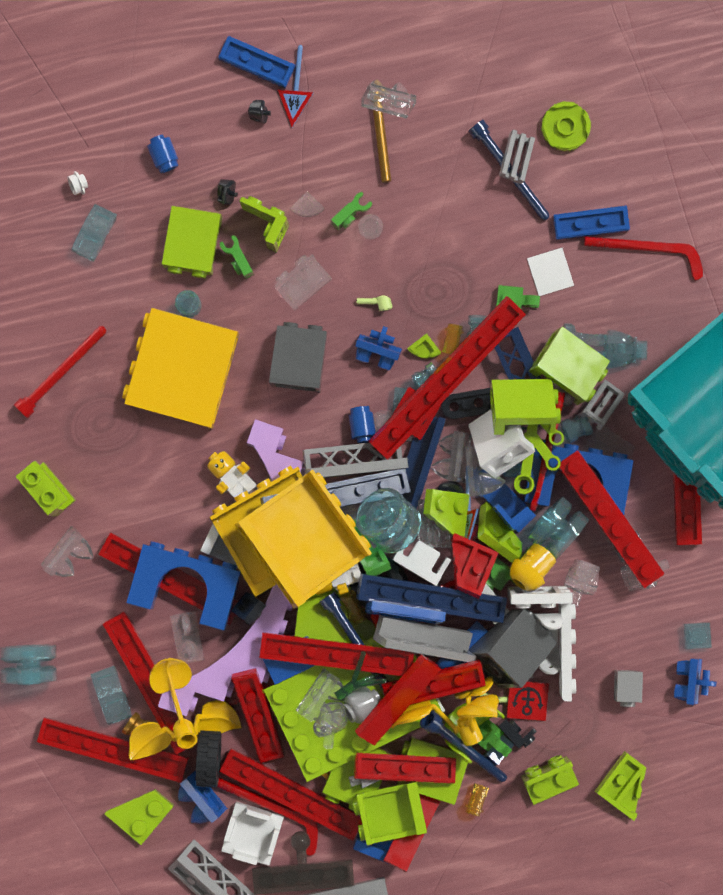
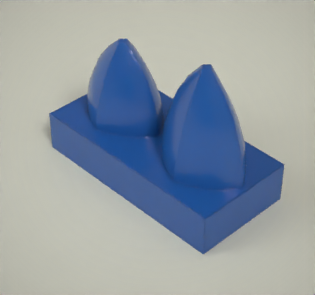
[178,770,228,824]

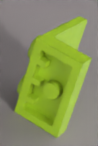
[239,196,289,252]
[521,755,579,805]

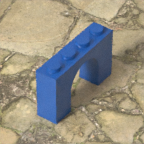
[523,439,634,515]
[126,541,241,630]

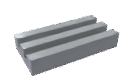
[499,130,535,184]
[580,380,625,430]

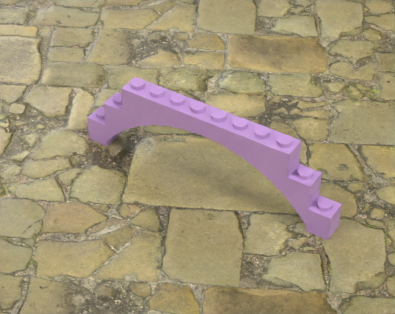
[158,419,305,716]

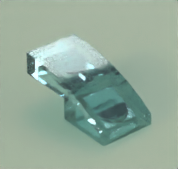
[72,204,117,262]
[91,666,132,725]

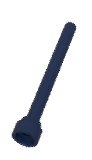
[468,119,549,220]
[319,591,389,689]
[420,710,507,782]

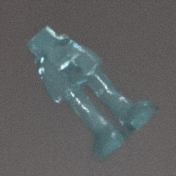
[563,323,647,368]

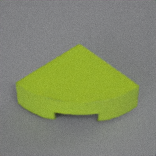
[407,333,441,359]

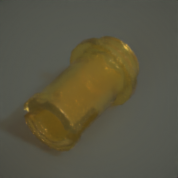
[442,323,464,355]
[340,590,367,624]
[465,783,489,817]

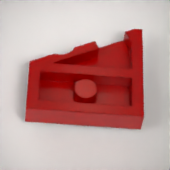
[451,533,499,599]

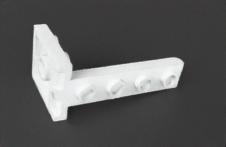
[507,586,576,701]

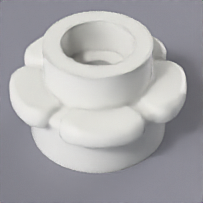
[67,171,88,195]

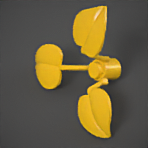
[129,658,241,760]
[391,677,499,746]

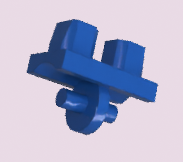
[355,326,402,370]
[674,658,717,705]

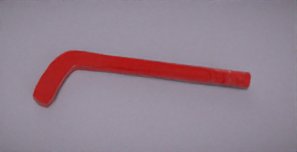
[584,236,703,281]
[530,391,566,511]
[217,778,318,856]

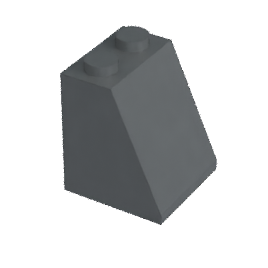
[269,322,327,392]
[468,608,557,688]

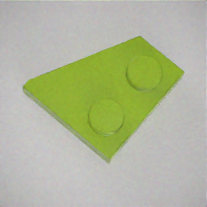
[423,489,470,537]
[478,501,522,562]
[595,751,646,821]
[105,789,174,845]

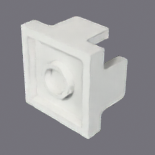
[392,534,451,586]
[221,801,284,865]

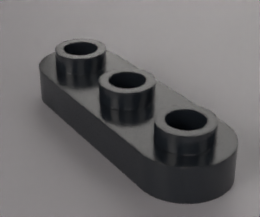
[442,388,491,419]

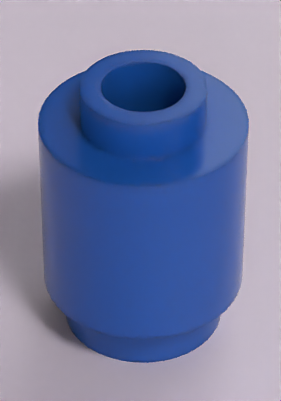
[147,134,179,173]
[348,406,376,444]

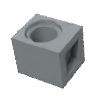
[614,670,643,707]

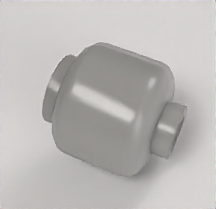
[342,686,381,724]

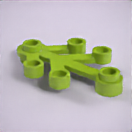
[514,424,564,495]

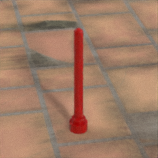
[14,326,106,418]

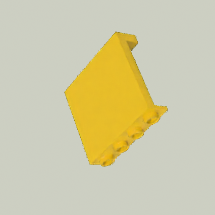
[122,308,239,429]
[210,466,303,597]
[235,470,372,608]

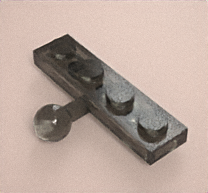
[252,831,355,895]

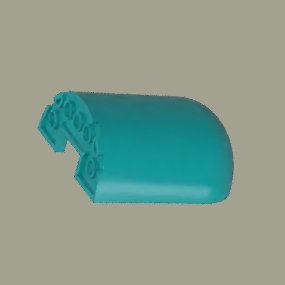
[628,312,723,509]

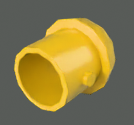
[510,543,556,592]

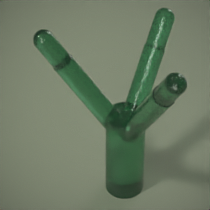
[335,651,387,701]

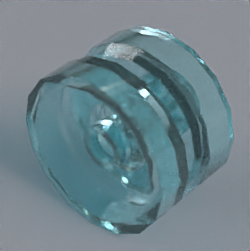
[356,488,422,553]
[527,497,589,559]
[0,644,57,685]

